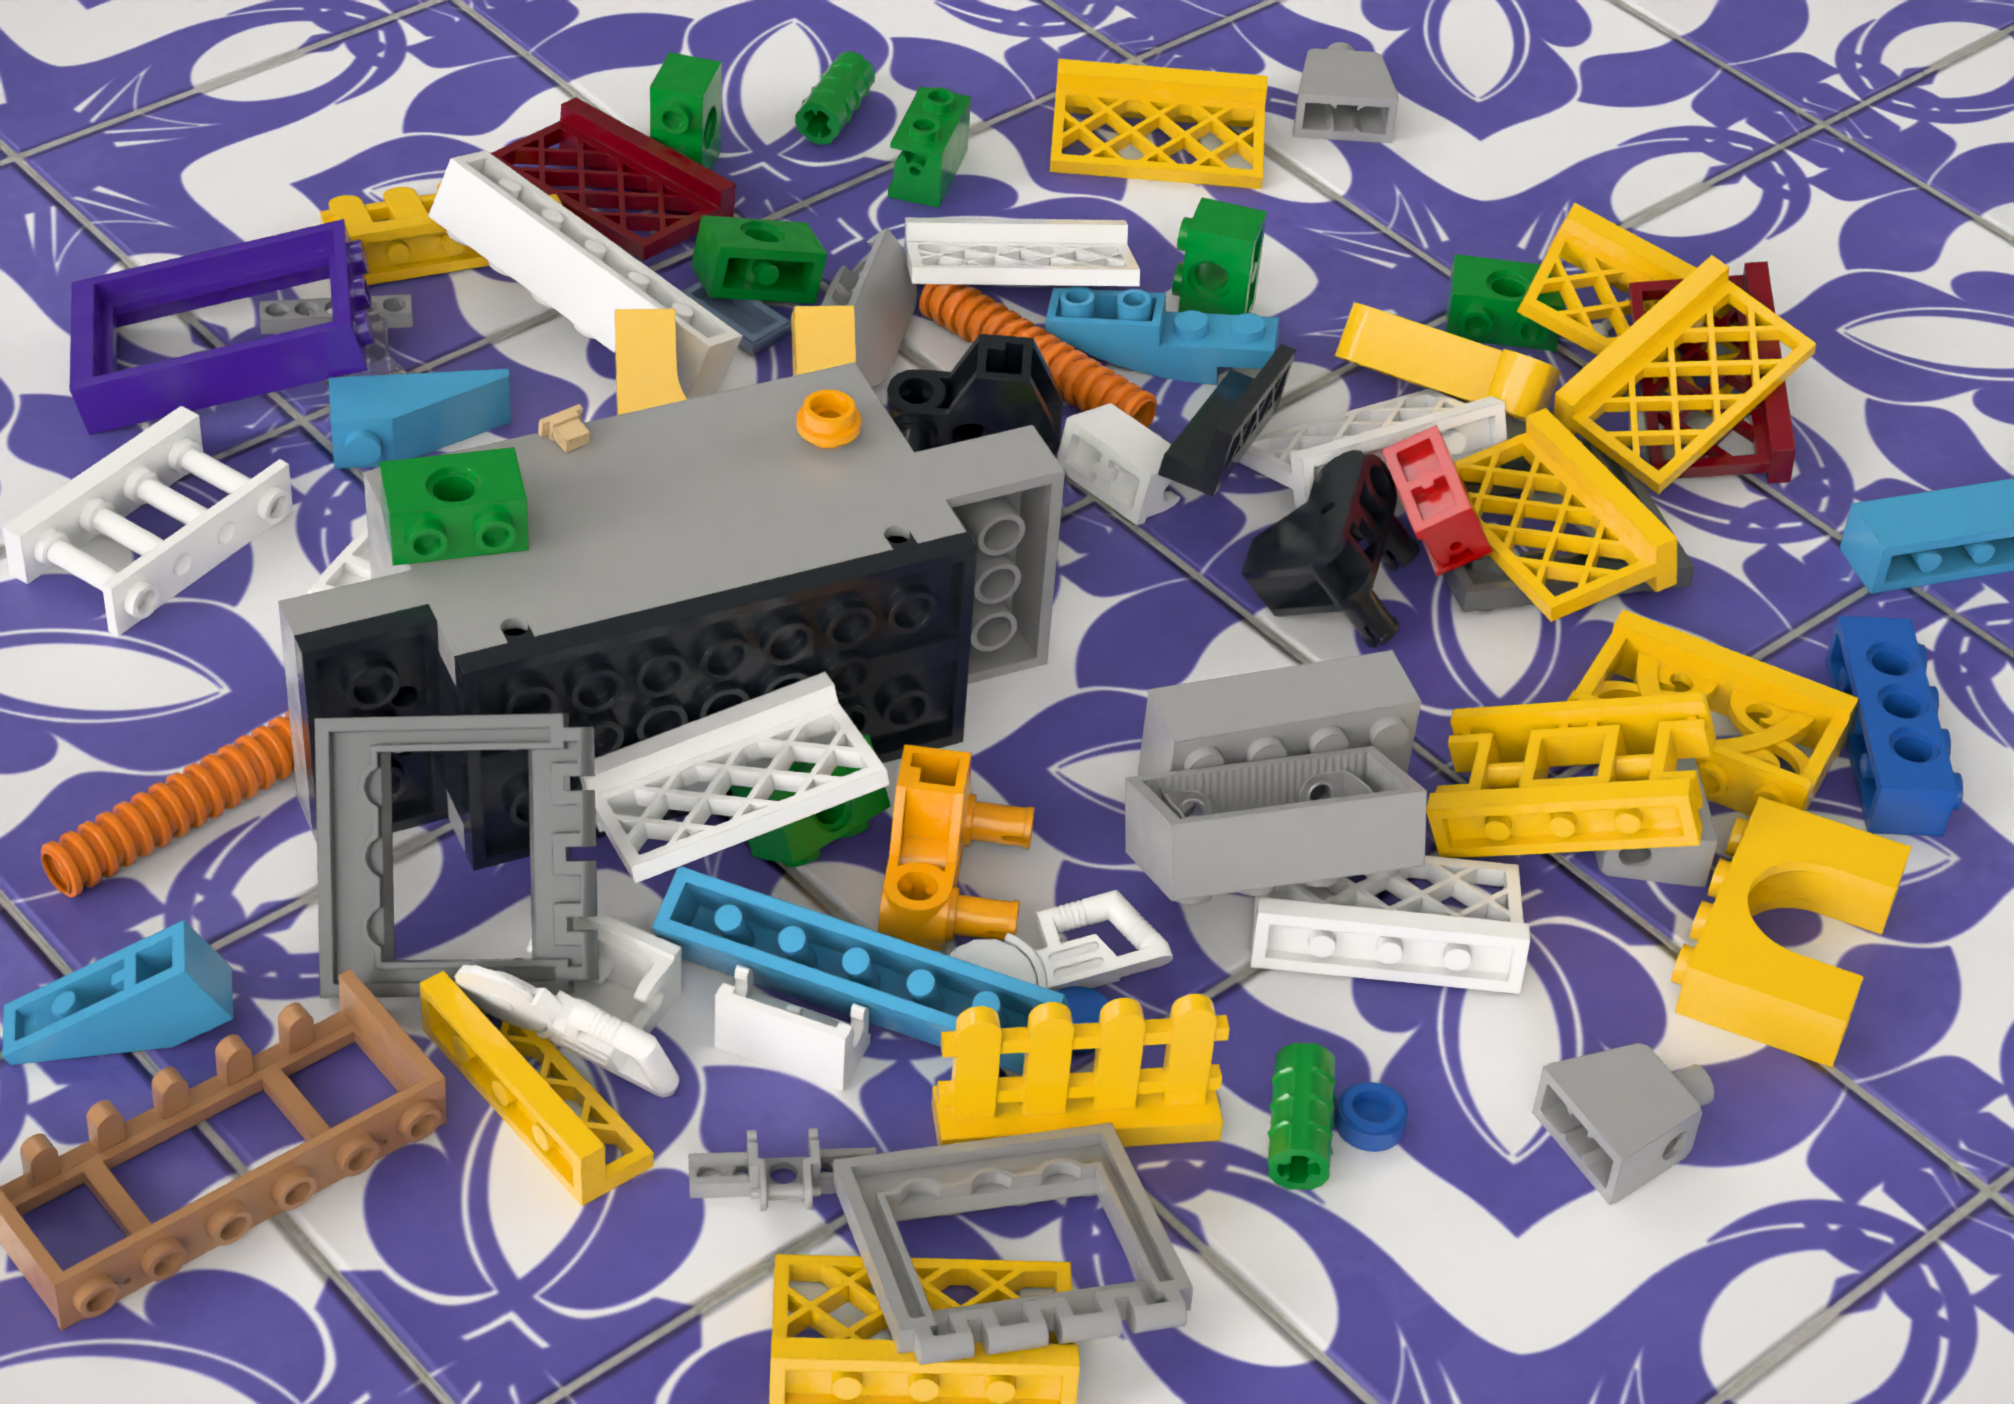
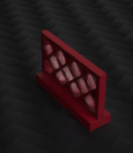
[490,97,736,261]
[1628,261,1796,484]

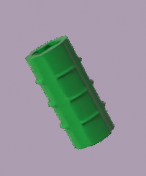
[795,51,875,145]
[1267,1042,1336,1190]

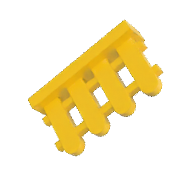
[320,181,562,285]
[931,994,1230,1147]

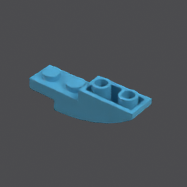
[1046,286,1279,385]

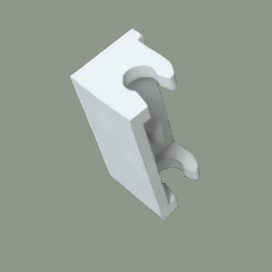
[1056,403,1180,525]
[526,911,681,1034]
[714,964,871,1091]

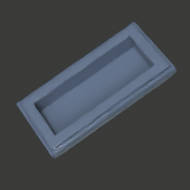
[681,282,791,356]

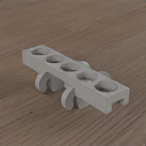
[259,294,413,334]
[688,1128,877,1211]

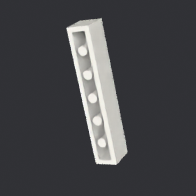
[428,150,742,399]

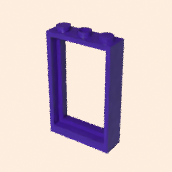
[69,219,375,435]

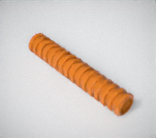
[919,284,1157,428]
[41,710,295,898]

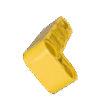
[1335,302,1561,422]

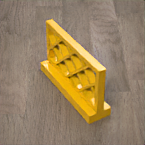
[1049,59,1268,189]
[1517,202,1740,417]
[1554,255,1816,495]
[1455,408,1678,622]
[769,1254,1080,1404]

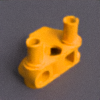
[878,744,1035,952]

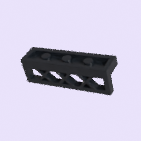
[1158,344,1297,496]

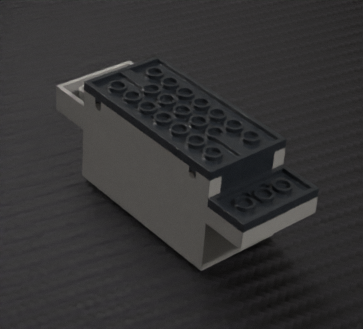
[278,362,1065,871]

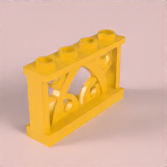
[1567,609,1859,816]

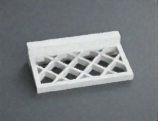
[904,217,1140,286]
[1239,388,1507,510]
[579,672,890,883]
[1250,856,1530,994]

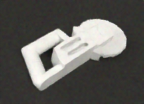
[949,890,1173,991]
[454,965,679,1098]

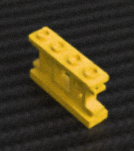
[1426,692,1716,858]

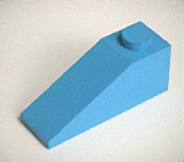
[329,369,511,469]
[2,920,233,1065]

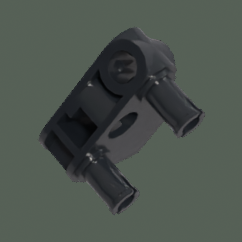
[886,334,1063,455]
[1241,450,1420,648]

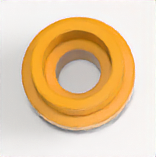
[796,389,862,449]

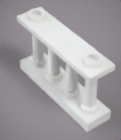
[2,406,293,637]

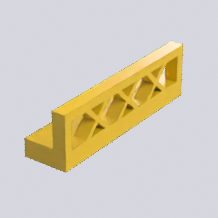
[420,971,654,1206]

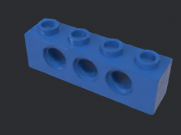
[1825,615,1963,836]

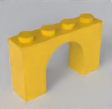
[614,305,856,415]
[1671,796,1912,1068]

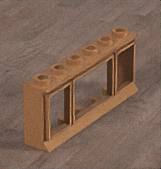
[0,969,446,1331]

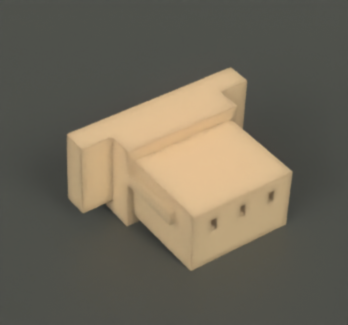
[538,404,590,453]

